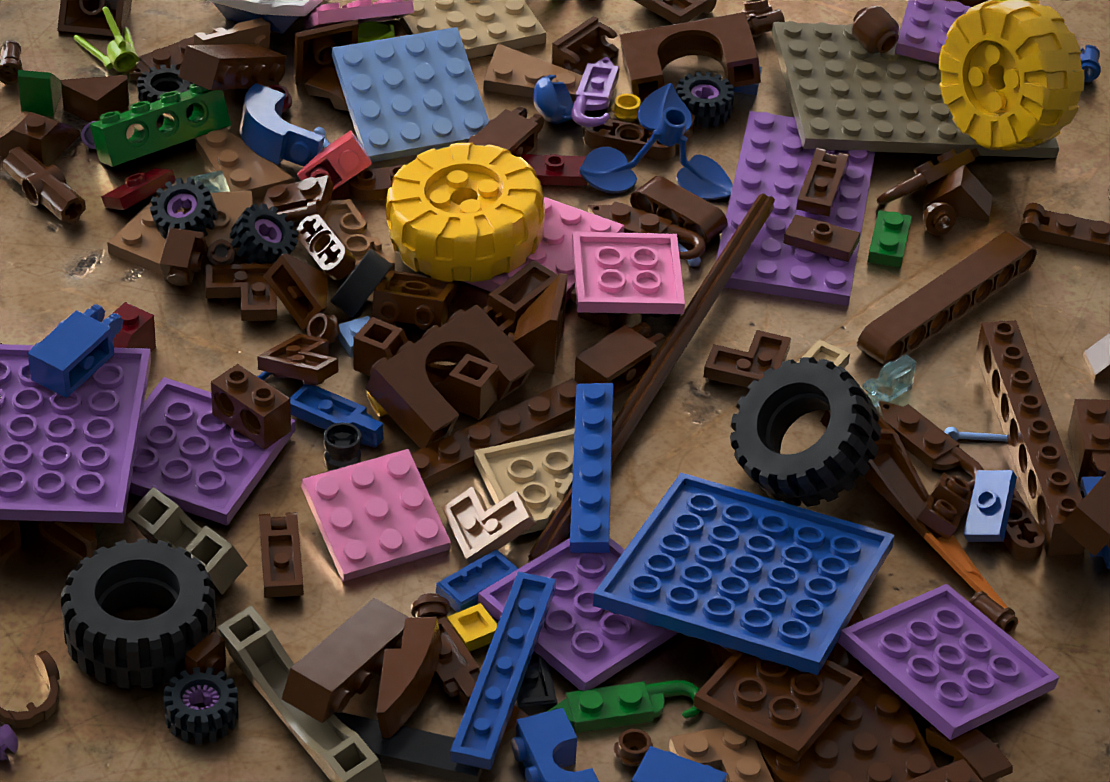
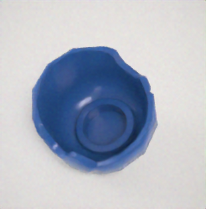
[533,75,574,124]

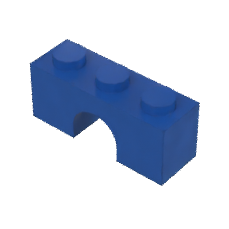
[511,708,599,782]

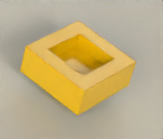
[446,603,497,652]

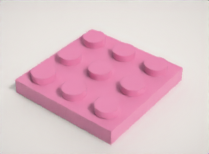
[304,0,414,30]
[572,232,685,314]
[301,449,451,582]

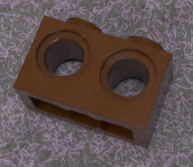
[211,364,291,450]

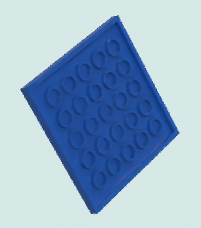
[593,473,894,675]

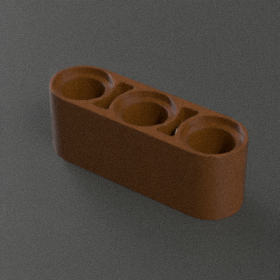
[630,176,728,244]

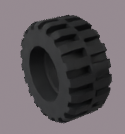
[730,357,881,507]
[61,539,216,689]

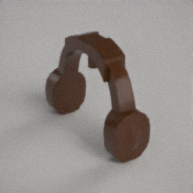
[0,650,60,729]

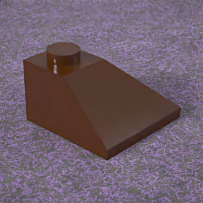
[57,0,132,37]
[294,20,359,85]
[0,111,80,167]
[508,273,568,374]

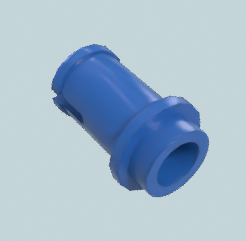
[1080,45,1101,82]

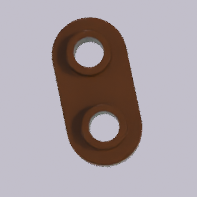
[349,165,402,201]

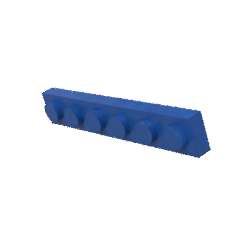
[570,383,614,553]
[450,571,556,770]

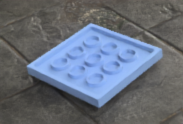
[331,27,489,162]

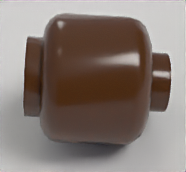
[852,6,899,53]

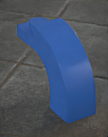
[239,83,325,167]

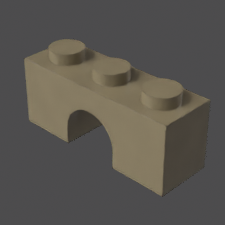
[127,487,248,594]

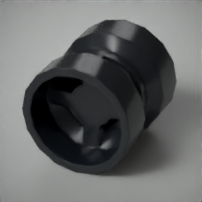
[324,422,361,471]

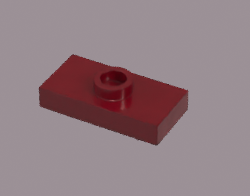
[521,154,587,186]
[101,168,176,210]

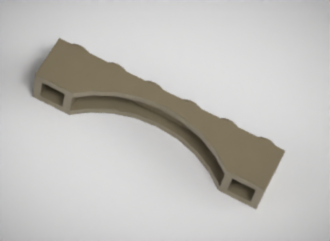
[218,605,387,782]

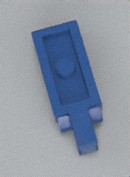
[290,384,384,448]

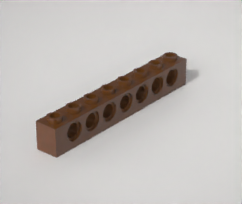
[976,320,1085,556]

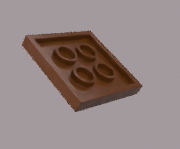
[694,650,863,762]

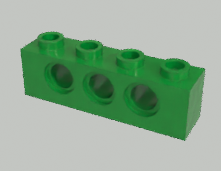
[90,83,231,167]

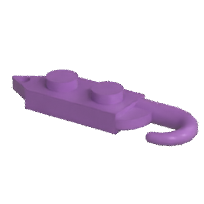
[571,57,619,127]

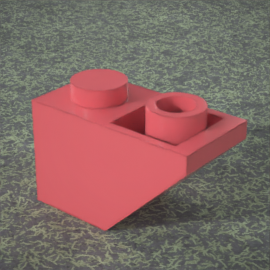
[297,130,372,190]

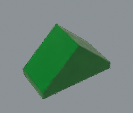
[18,70,62,117]

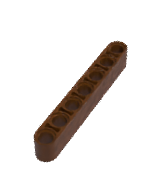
[857,231,1037,367]

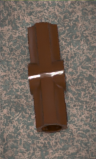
[3,147,86,224]

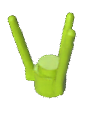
[74,6,139,72]

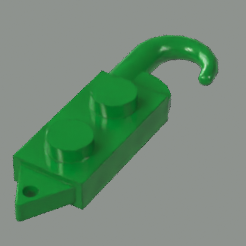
[547,680,702,733]

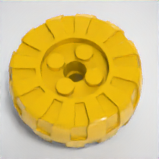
[938,0,1085,151]
[386,143,545,283]

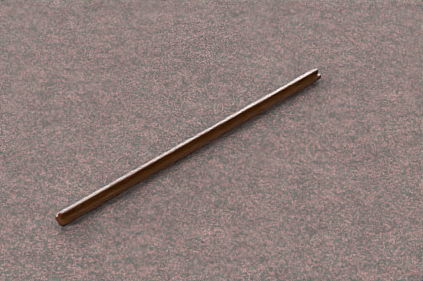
[528,193,775,563]

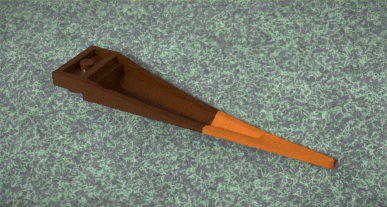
[820,410,1019,625]

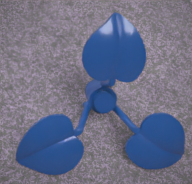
[579,83,733,201]

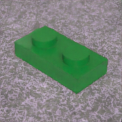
[867,210,912,268]

